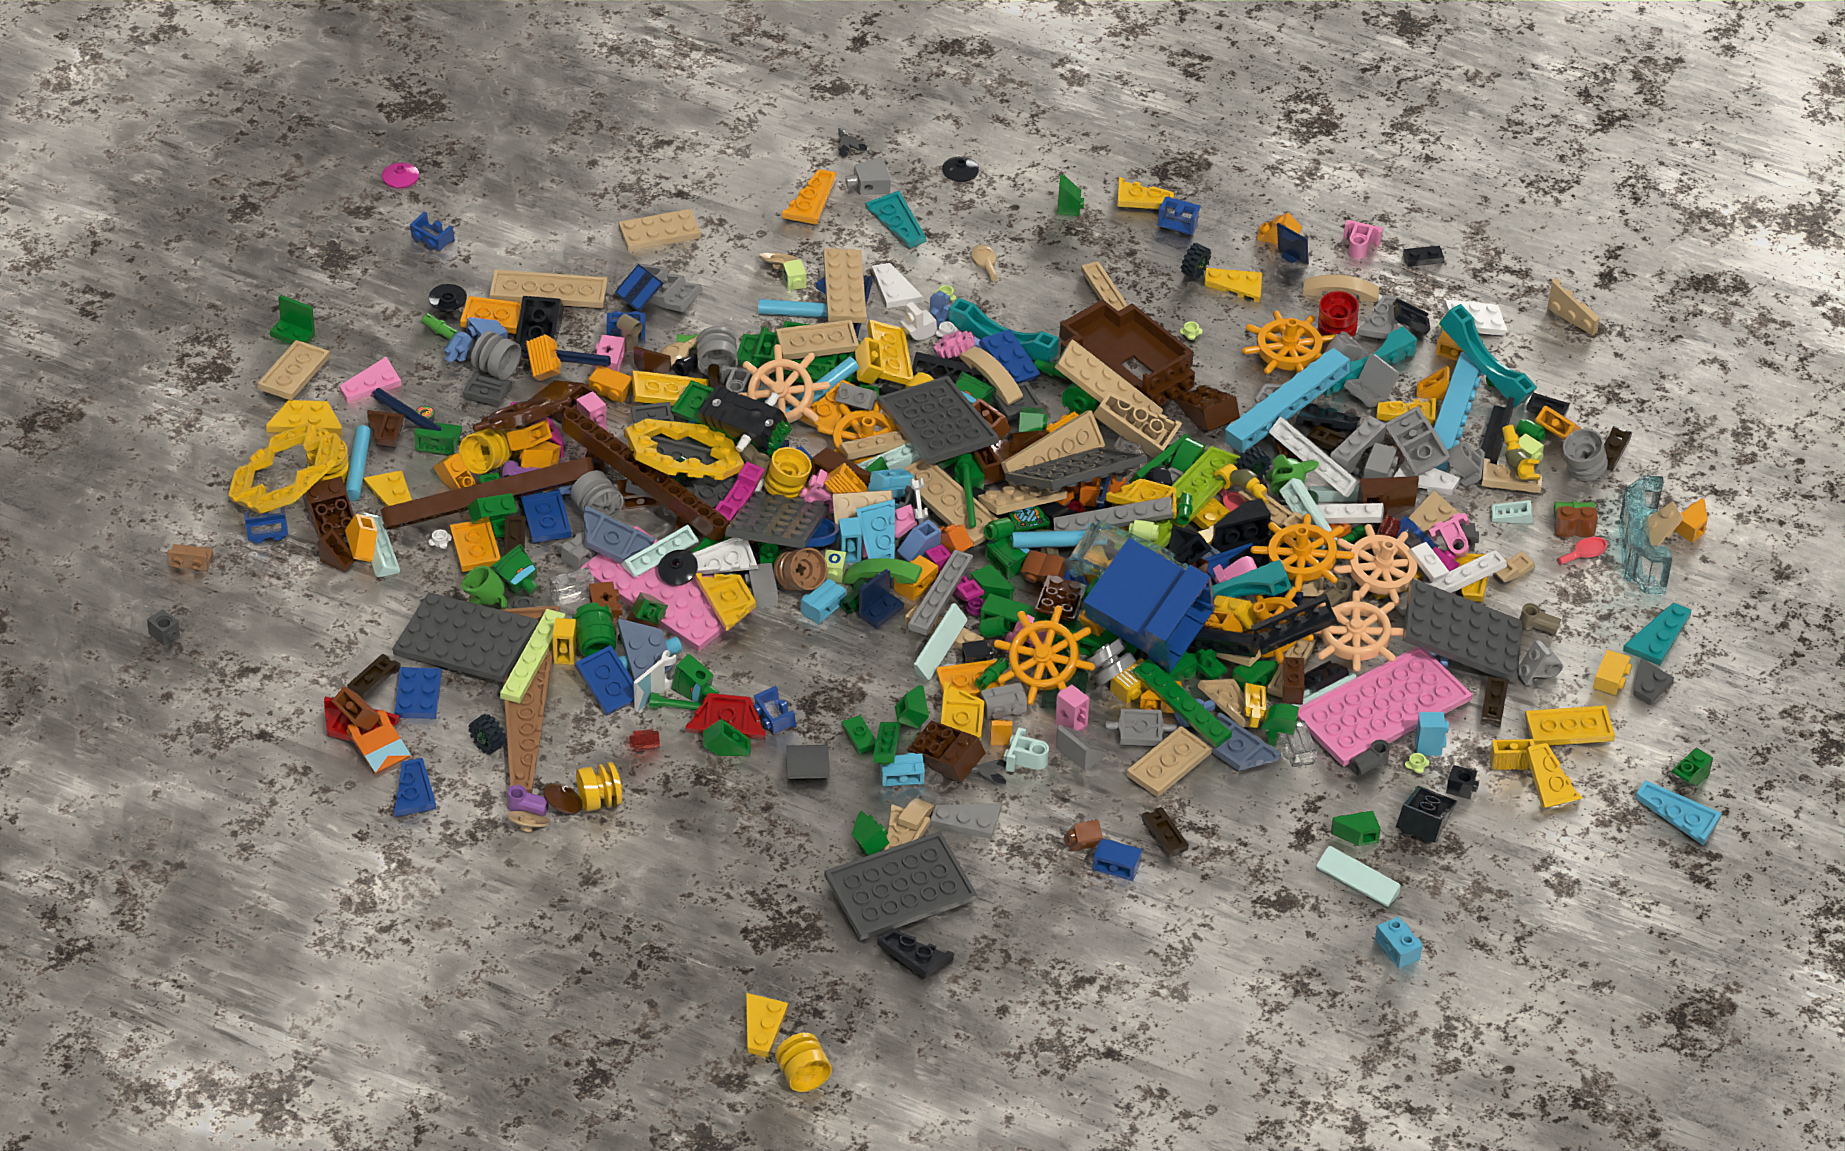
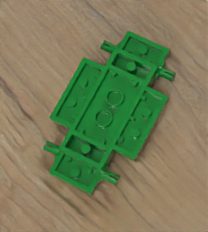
[737,321,868,384]

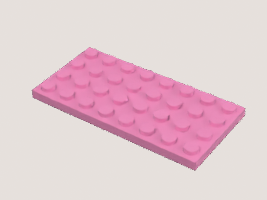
[580,526,726,651]
[1297,647,1473,767]

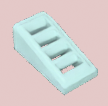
[1491,500,1533,524]

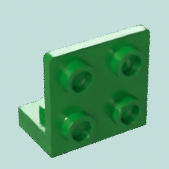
[270,295,315,345]
[414,422,462,455]

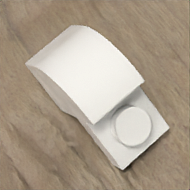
[900,302,937,340]

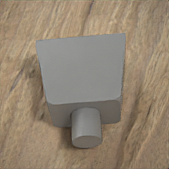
[845,157,890,195]

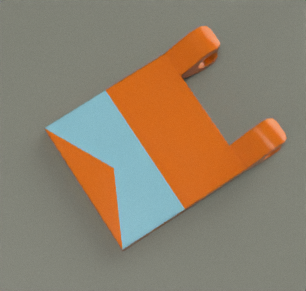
[347,709,411,774]

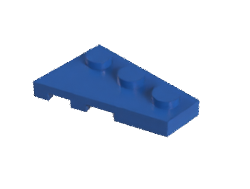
[394,758,436,817]

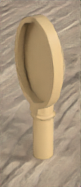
[971,244,998,281]
[659,336,698,367]

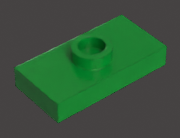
[842,715,876,754]

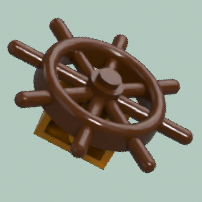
[472,397,571,451]

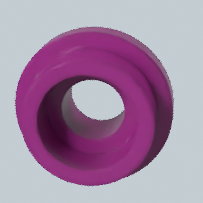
[966,597,984,616]

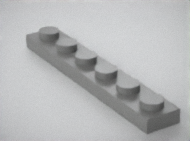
[1054,497,1174,531]
[908,550,973,635]

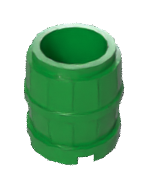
[1062,382,1100,415]
[572,603,616,658]

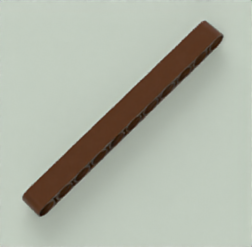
[561,408,728,541]
[380,457,595,530]

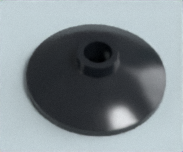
[942,156,979,182]
[429,284,467,311]
[658,550,698,586]

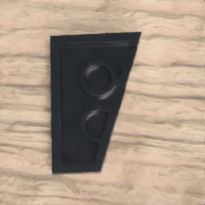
[1296,403,1361,430]

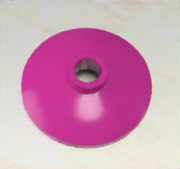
[382,162,419,188]

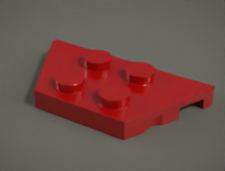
[685,693,766,739]
[324,696,400,742]

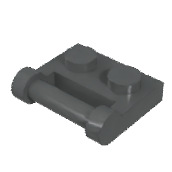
[463,372,512,406]

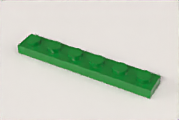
[1133,658,1232,748]

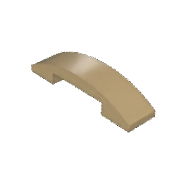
[1303,275,1379,302]
[959,346,1023,406]
[1239,489,1303,529]

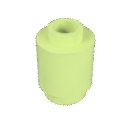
[1129,519,1159,542]

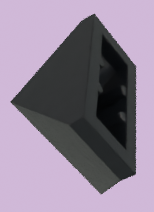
[1168,524,1212,569]

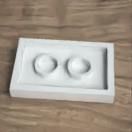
[1443,300,1507,336]

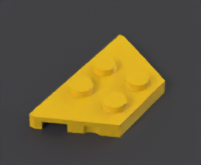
[266,400,342,434]
[1106,478,1177,519]
[695,573,756,631]
[941,681,984,741]

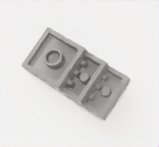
[616,263,703,312]
[1385,406,1451,476]

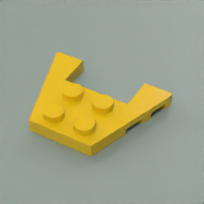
[1192,497,1230,545]

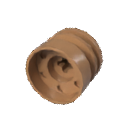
[774,548,828,591]

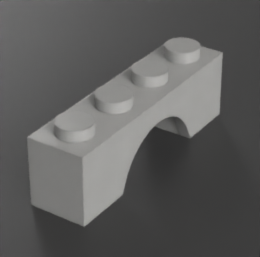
[1330,416,1387,474]

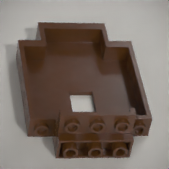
[1059,299,1195,407]

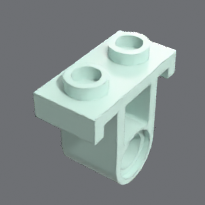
[1003,727,1049,772]

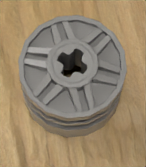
[696,326,738,378]
[471,331,521,380]
[1563,429,1608,481]
[570,470,624,518]

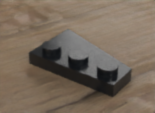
[877,929,955,979]

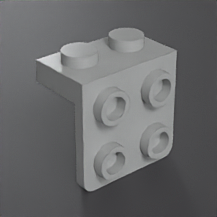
[1344,354,1399,408]

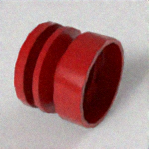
[1318,291,1359,338]

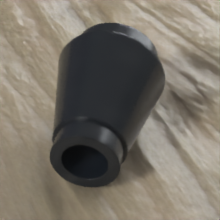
[673,354,698,377]

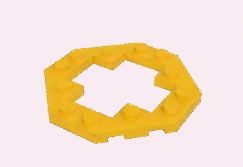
[624,419,744,480]
[228,423,341,514]

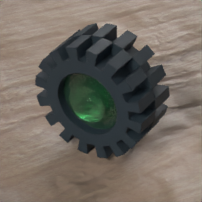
[1181,243,1211,280]
[1234,446,1272,480]
[468,714,507,754]

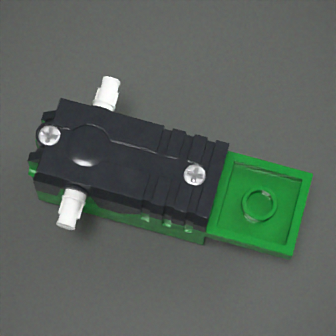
[671,380,792,456]

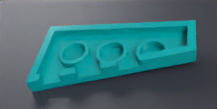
[865,190,927,248]
[1623,602,1692,666]

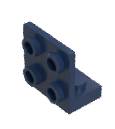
[859,569,904,629]

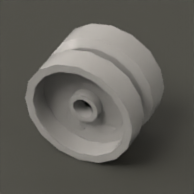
[1086,638,1136,686]

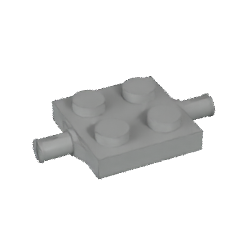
[1106,709,1177,746]

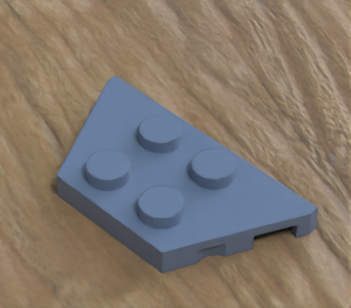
[583,505,656,564]
[617,619,672,681]
[1208,712,1281,771]

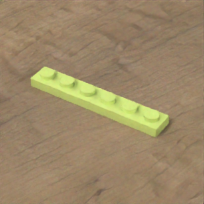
[500,609,566,703]

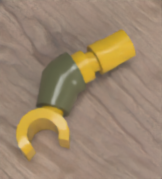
[1502,425,1541,481]
[1213,463,1269,505]

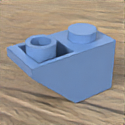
[466,317,508,342]
[897,519,941,562]

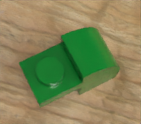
[1171,438,1206,473]
[1261,704,1299,746]

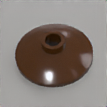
[543,783,583,814]

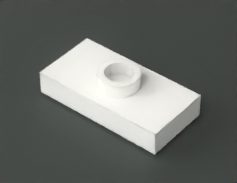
[1409,542,1449,582]

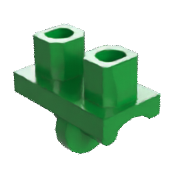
[757,541,780,572]
[1190,649,1227,680]

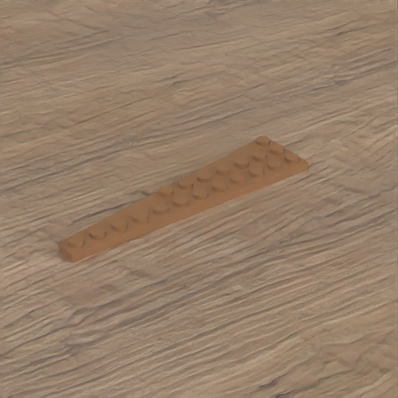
[499,606,560,794]

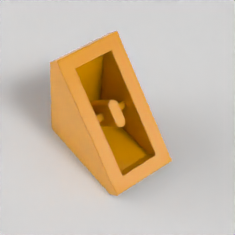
[1416,366,1449,400]
[990,720,1012,745]

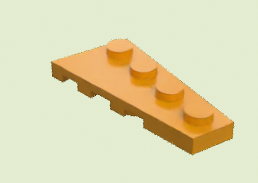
[782,169,837,225]

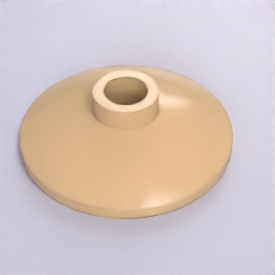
[759,253,797,269]
[507,811,549,832]

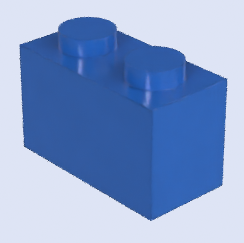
[1093,838,1142,881]

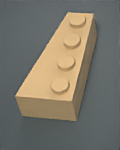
[1093,392,1182,458]

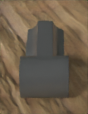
[1350,739,1390,775]

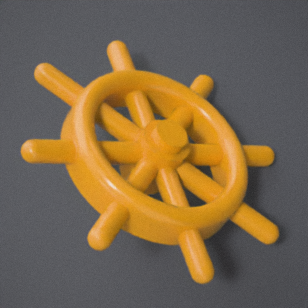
[1242,310,1335,374]
[817,401,899,464]
[1250,514,1355,592]
[1241,587,1319,665]
[994,605,1095,705]

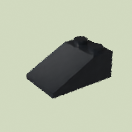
[516,296,564,351]
[1212,498,1271,553]
[1396,786,1457,842]

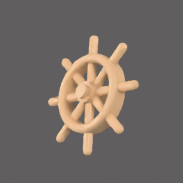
[738,344,830,438]
[1333,524,1418,606]
[1313,590,1404,672]

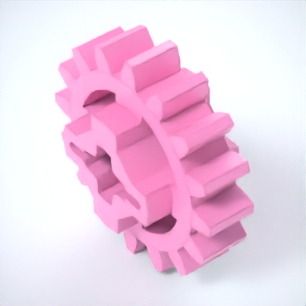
[933,331,976,359]

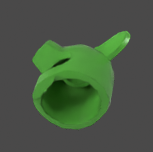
[1264,454,1319,497]
[461,565,508,609]

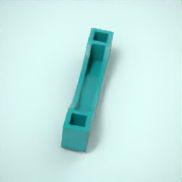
[948,297,1059,362]
[1439,304,1537,407]
[1323,326,1417,397]
[1212,559,1292,599]

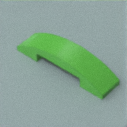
[842,558,922,584]

